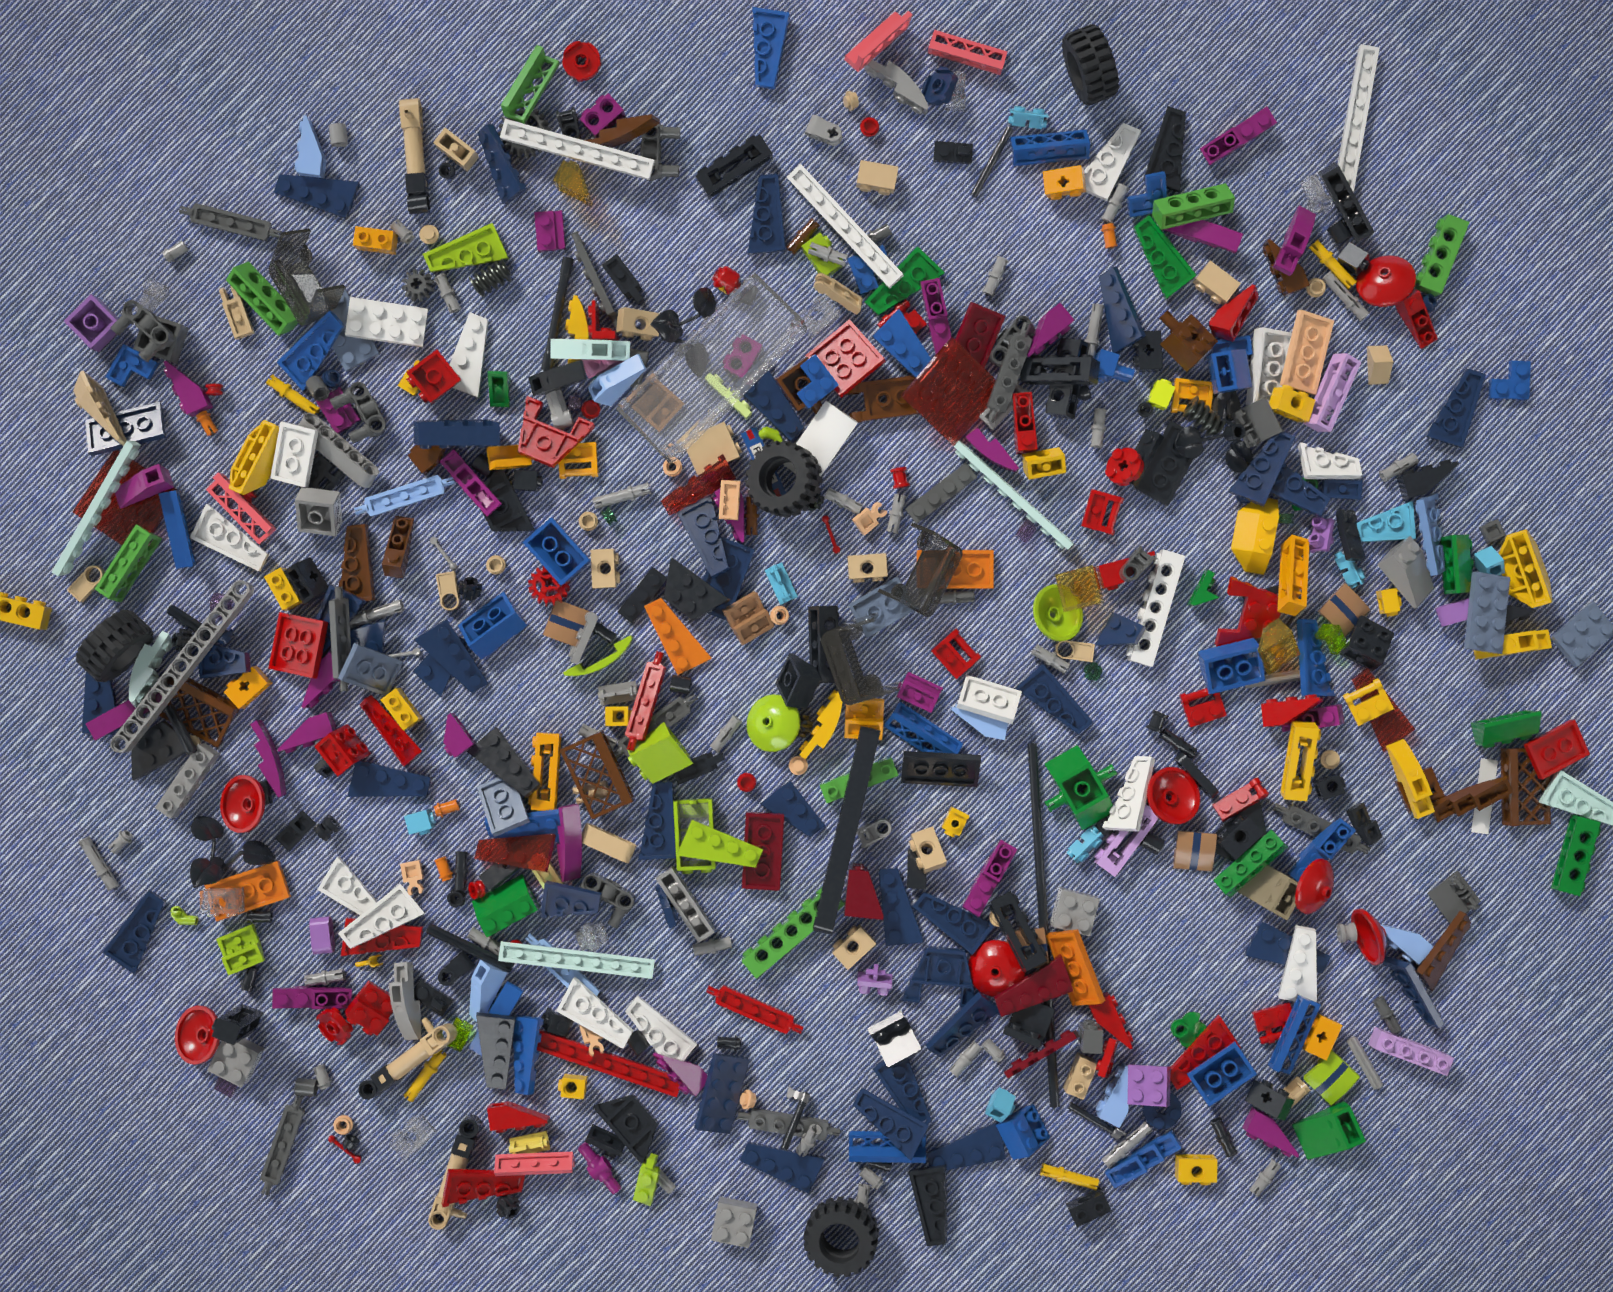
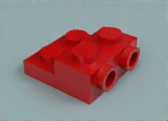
[406,349,461,405]
[345,980,393,1036]

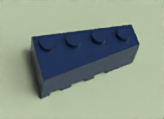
[413,419,500,449]

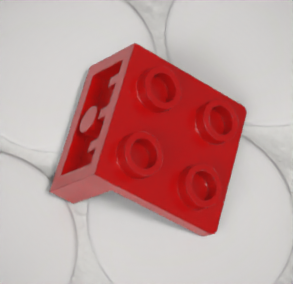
[588,300,619,341]
[314,724,371,776]

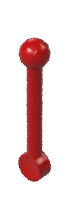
[822,515,840,553]
[328,1135,362,1164]

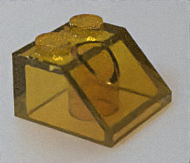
[553,160,593,207]
[1055,565,1104,612]
[1258,618,1300,676]

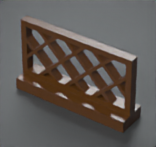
[159,677,240,748]
[560,730,635,820]
[1500,748,1551,826]

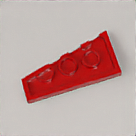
[360,695,422,767]
[341,917,423,956]
[1170,1015,1241,1090]
[441,1169,525,1208]

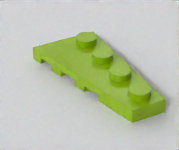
[423,223,509,273]
[677,819,763,868]

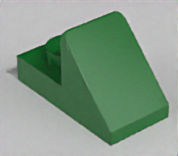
[487,371,511,407]
[1187,570,1220,606]

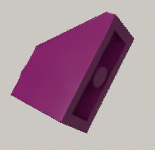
[443,713,476,758]

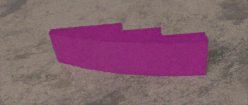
[1163,220,1243,253]
[440,449,502,517]
[86,688,162,741]
[250,720,287,798]
[556,804,582,882]

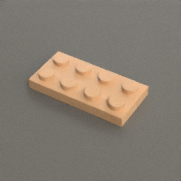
[1280,310,1334,395]

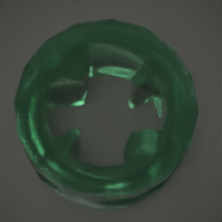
[601,507,618,526]
[1278,514,1294,524]

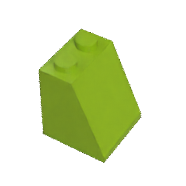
[628,722,693,784]

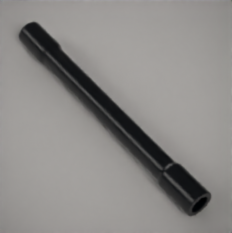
[541,257,574,371]

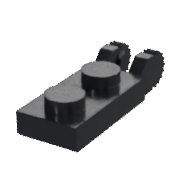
[1336,509,1366,561]

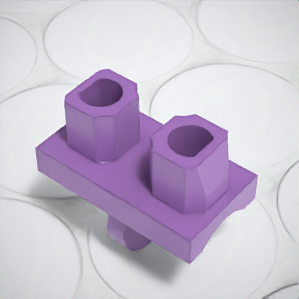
[1308,517,1335,553]
[857,964,892,996]

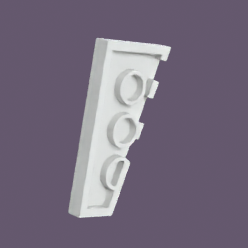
[1084,123,1141,202]
[450,313,489,398]
[190,504,269,572]
[1102,756,1155,832]
[338,884,425,949]
[1278,925,1317,1005]
[557,977,633,1049]
[625,995,697,1061]

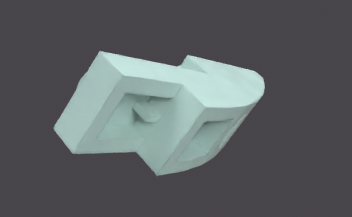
[550,339,630,361]
[129,631,172,708]

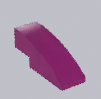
[964,427,1019,472]

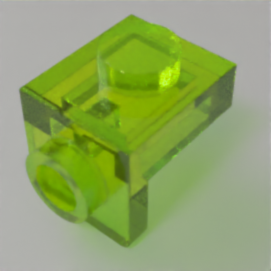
[1315,623,1346,655]
[447,1017,474,1052]

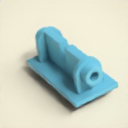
[1008,106,1049,129]
[1334,551,1366,589]
[765,562,797,605]
[1066,826,1104,863]

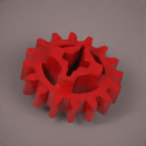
[528,566,570,606]

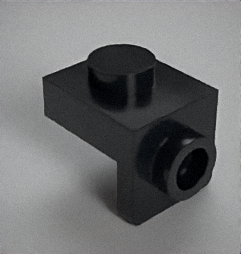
[541,1007,573,1037]

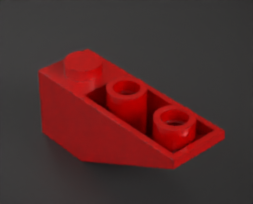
[1395,289,1438,349]
[1012,392,1038,454]
[1261,694,1323,727]
[1088,992,1133,1049]
[487,1101,550,1133]

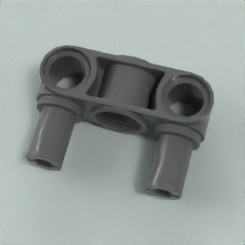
[640,124,681,181]
[110,300,175,362]
[988,316,1036,376]
[330,382,386,444]
[581,873,636,928]

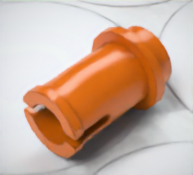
[1101,223,1117,249]
[196,410,219,436]
[434,799,460,818]
[434,856,454,882]

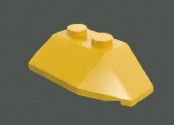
[229,420,279,495]
[1231,498,1279,575]
[1498,529,1552,608]

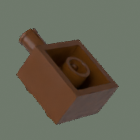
[1159,310,1218,372]
[774,357,823,414]

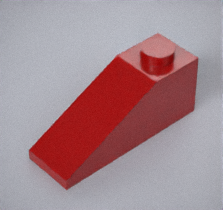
[1209,284,1259,342]
[1096,551,1155,591]

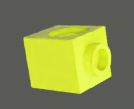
[1147,379,1175,411]

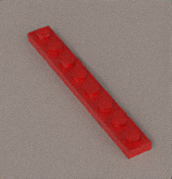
[537,1029,680,1098]

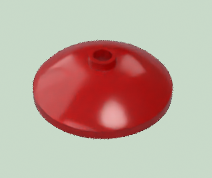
[1356,255,1416,307]
[1147,767,1200,825]
[220,775,265,833]
[1295,859,1334,914]
[1351,908,1387,966]
[968,940,1025,997]
[175,1006,220,1065]

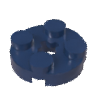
[922,67,958,106]
[1142,1092,1182,1129]

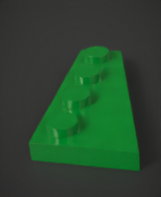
[1133,215,1196,300]
[864,246,945,316]

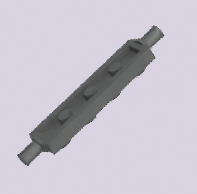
[179,203,282,242]
[571,231,618,328]
[987,322,1033,423]
[329,587,351,692]
[614,693,698,759]
[1273,803,1370,855]
[260,1095,305,1195]
[737,1108,840,1141]

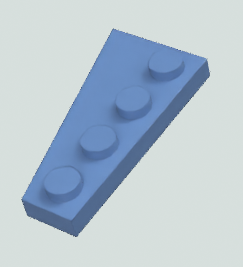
[1415,493,1445,576]

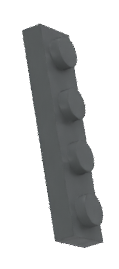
[905,462,977,524]

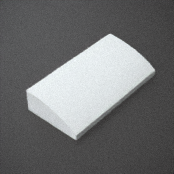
[1246,327,1292,405]
[784,400,858,476]

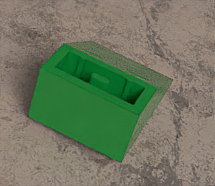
[1292,1101,1366,1160]

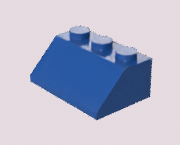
[522,517,591,586]
[458,591,528,660]
[1198,638,1265,695]
[1187,1041,1257,1107]

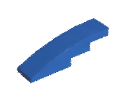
[469,981,524,1056]
[1104,1130,1182,1188]

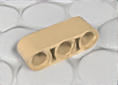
[582,823,637,863]

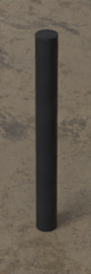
[970,127,1013,198]

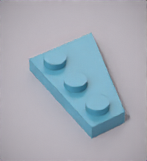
[1356,501,1416,542]

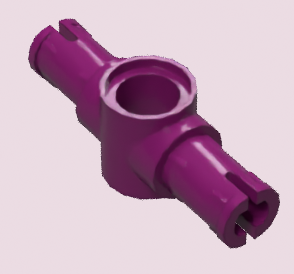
[578,1142,621,1195]

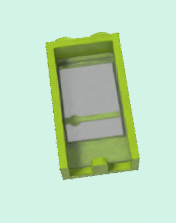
[673,798,716,874]

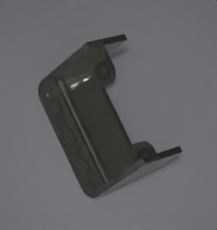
[269,228,346,326]
[878,522,963,617]
[821,612,902,705]

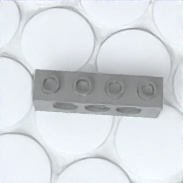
[155,743,221,819]
[656,866,716,943]

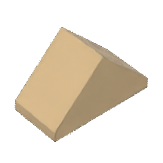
[1367,345,1394,385]

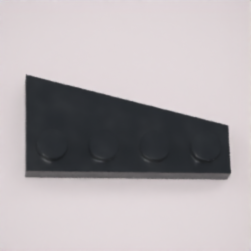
[1142,106,1186,192]

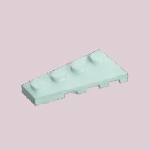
[1539,770,1613,826]

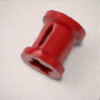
[890,467,910,489]

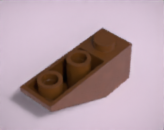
[1262,239,1310,297]
[407,419,453,475]
[382,516,414,579]

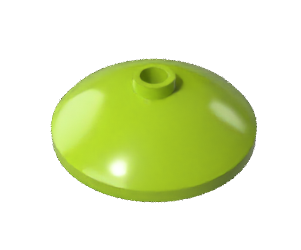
[1033,584,1083,641]
[747,694,800,752]

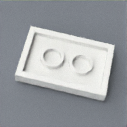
[270,422,319,487]
[957,675,1022,724]

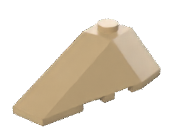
[73,371,127,446]

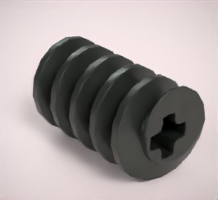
[469,259,512,297]
[1183,396,1226,437]

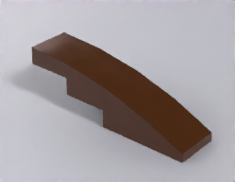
[584,114,660,148]
[1432,776,1513,822]

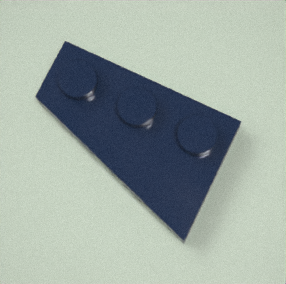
[540,881,602,918]

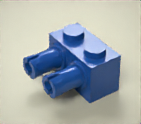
[1095,349,1135,384]

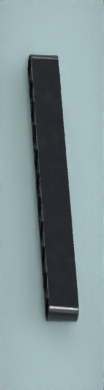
[813,726,880,935]

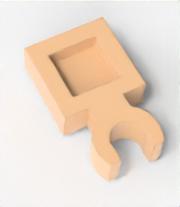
[852,502,887,535]
[400,860,424,895]
[579,1024,604,1056]

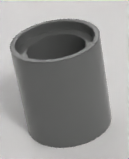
[306,376,330,401]
[294,1078,318,1097]

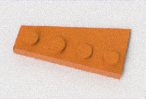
[644,598,712,675]

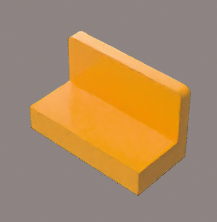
[487,445,532,470]

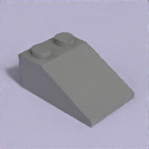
[1377,536,1434,609]

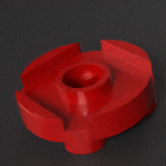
[562,41,601,82]
[1105,448,1144,486]
[316,1007,353,1045]

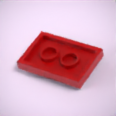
[1523,719,1590,780]

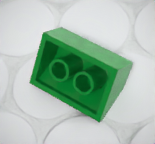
[1440,534,1474,594]
[1471,710,1542,748]
[472,874,541,938]

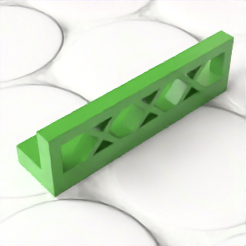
[501,45,560,124]
[95,524,162,603]

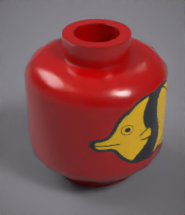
[712,266,741,295]

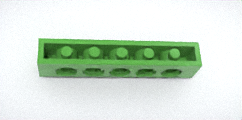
[742,886,845,979]

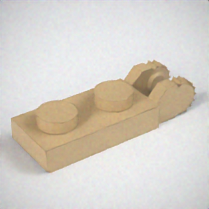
[814,273,863,315]
[219,286,255,340]

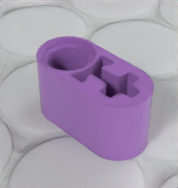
[1435,598,1469,627]
[309,916,335,955]

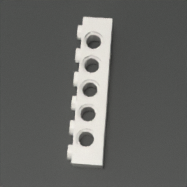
[1126,549,1185,667]

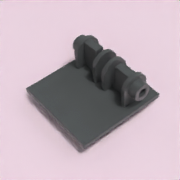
[1231,397,1283,448]
[1427,870,1481,924]

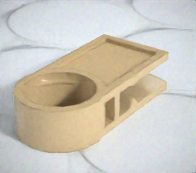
[67,565,105,602]
[436,571,460,611]
[1055,640,1095,662]

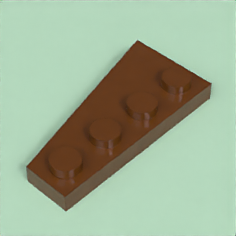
[338,524,375,601]
[1416,911,1471,991]

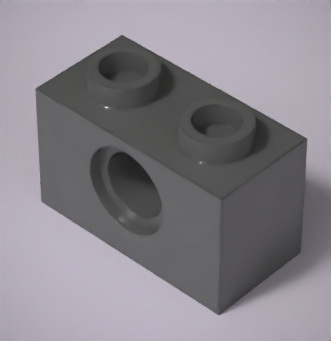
[1077,1020,1103,1054]

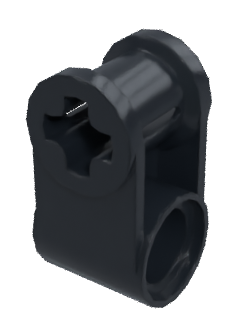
[556,107,582,140]
[438,951,475,986]

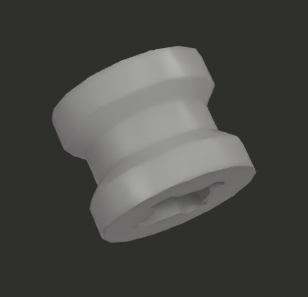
[1337,922,1357,943]

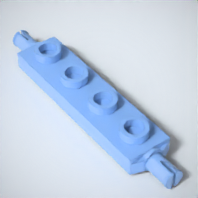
[354,475,455,517]
[525,933,600,996]

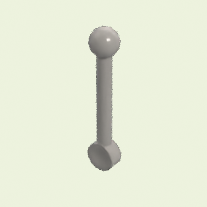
[430,537,457,570]
[386,648,421,658]

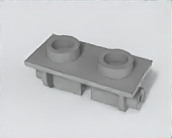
[598,681,638,705]

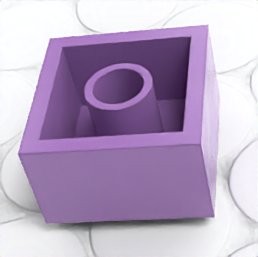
[64,294,119,352]
[1127,1064,1171,1107]

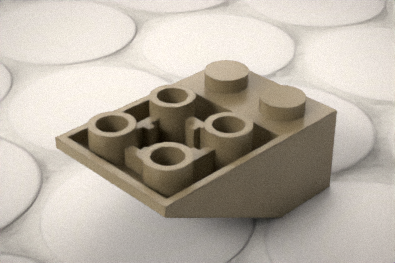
[1238,865,1298,920]

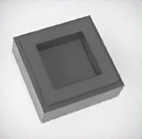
[1479,519,1506,544]

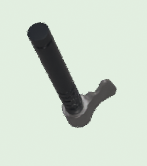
[780,1087,810,1151]
[1067,1102,1127,1140]

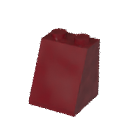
[844,863,884,920]

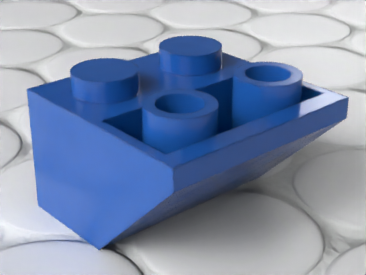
[1207,349,1252,394]
[996,1103,1050,1160]

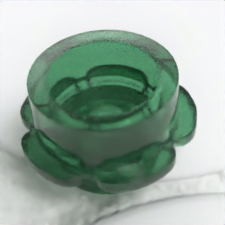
[1083,662,1102,681]

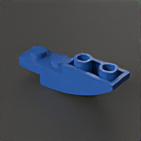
[1288,818,1356,882]

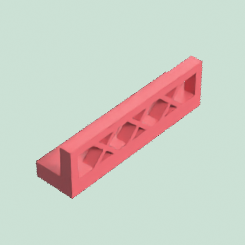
[844,11,913,72]
[928,30,1007,75]
[206,473,276,545]
[494,1152,575,1176]

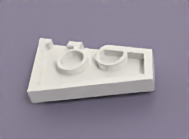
[1298,442,1362,479]
[317,856,378,915]

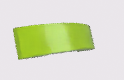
[563,635,634,676]

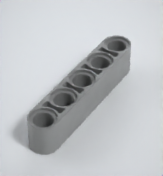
[299,413,379,488]

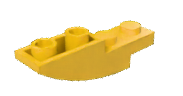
[565,295,591,364]
[1473,629,1552,660]
[799,689,843,760]
[1386,739,1435,819]

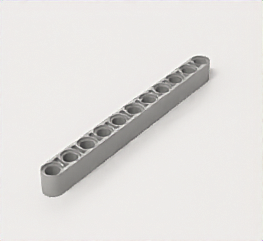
[110,580,254,753]

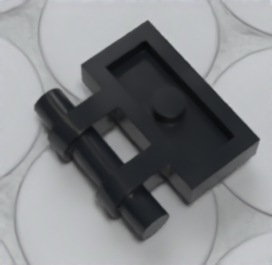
[297,453,345,491]

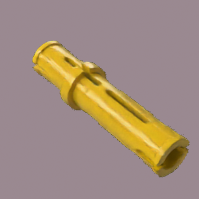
[1308,239,1357,289]
[266,374,321,416]
[403,1050,447,1102]
[1040,1163,1099,1191]

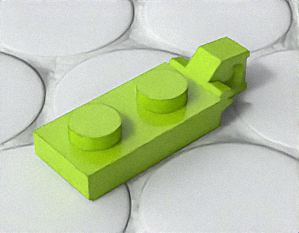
[633,1153,661,1206]

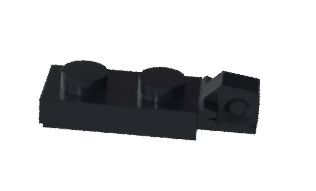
[602,254,645,305]
[674,752,725,785]

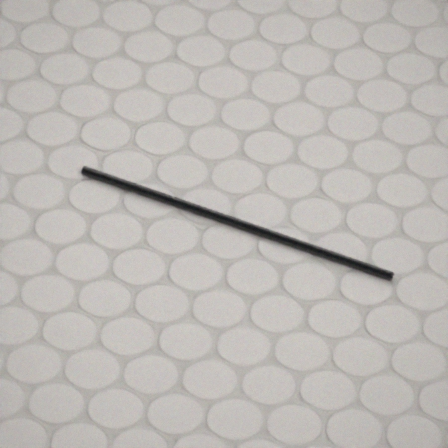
[1027,743,1060,1108]

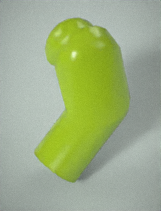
[759,427,783,442]
[170,906,198,925]

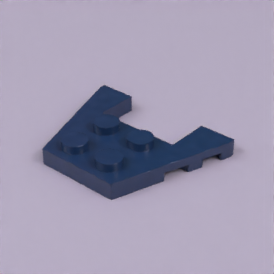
[902,945,975,1007]

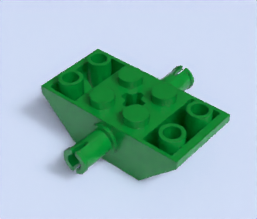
[1044,745,1117,830]

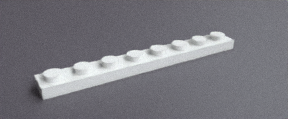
[1338,44,1380,193]
[500,119,655,180]
[787,164,904,289]

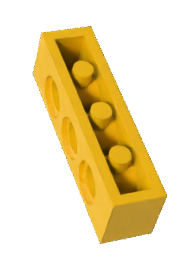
[0,592,52,630]

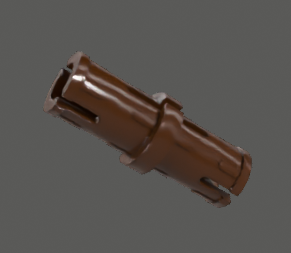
[786,218,820,255]
[744,497,759,536]

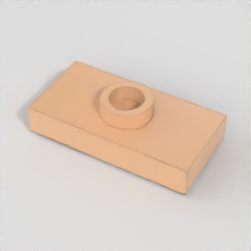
[719,480,741,520]

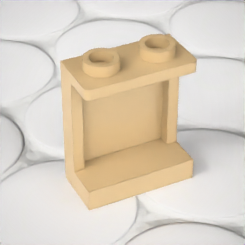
[682,422,742,477]

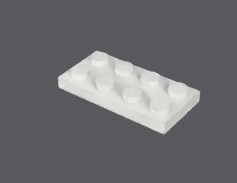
[345,297,428,348]

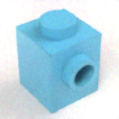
[1474,546,1505,575]
[404,809,436,836]
[985,1087,1016,1123]

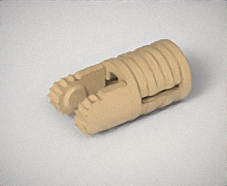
[572,780,610,804]

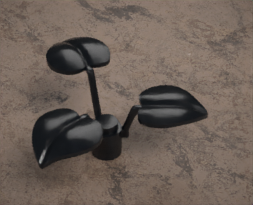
[650,287,716,377]
[1175,391,1253,473]
[190,816,275,888]

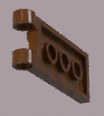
[846,376,943,423]

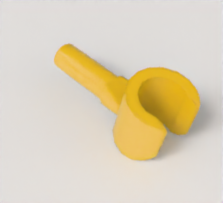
[355,954,383,967]

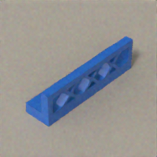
[1010,130,1090,166]
[159,490,196,569]
[884,702,963,754]
[1268,995,1321,1075]
[849,1131,926,1163]

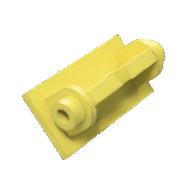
[509,1131,550,1154]

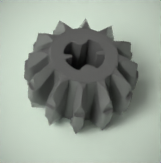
[401,269,435,302]

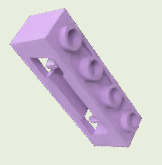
[1303,353,1361,432]
[1094,804,1158,877]
[1368,1027,1454,1076]

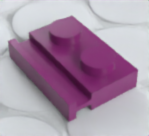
[534,210,566,252]
[316,387,361,434]
[896,672,943,713]

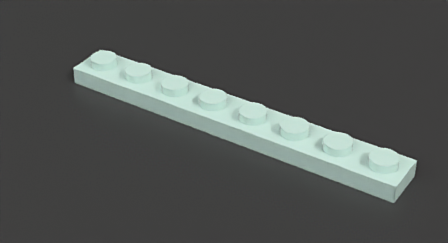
[954,440,1073,549]
[52,441,141,576]
[498,941,655,979]

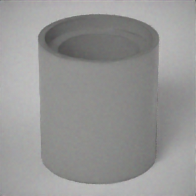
[329,123,348,147]

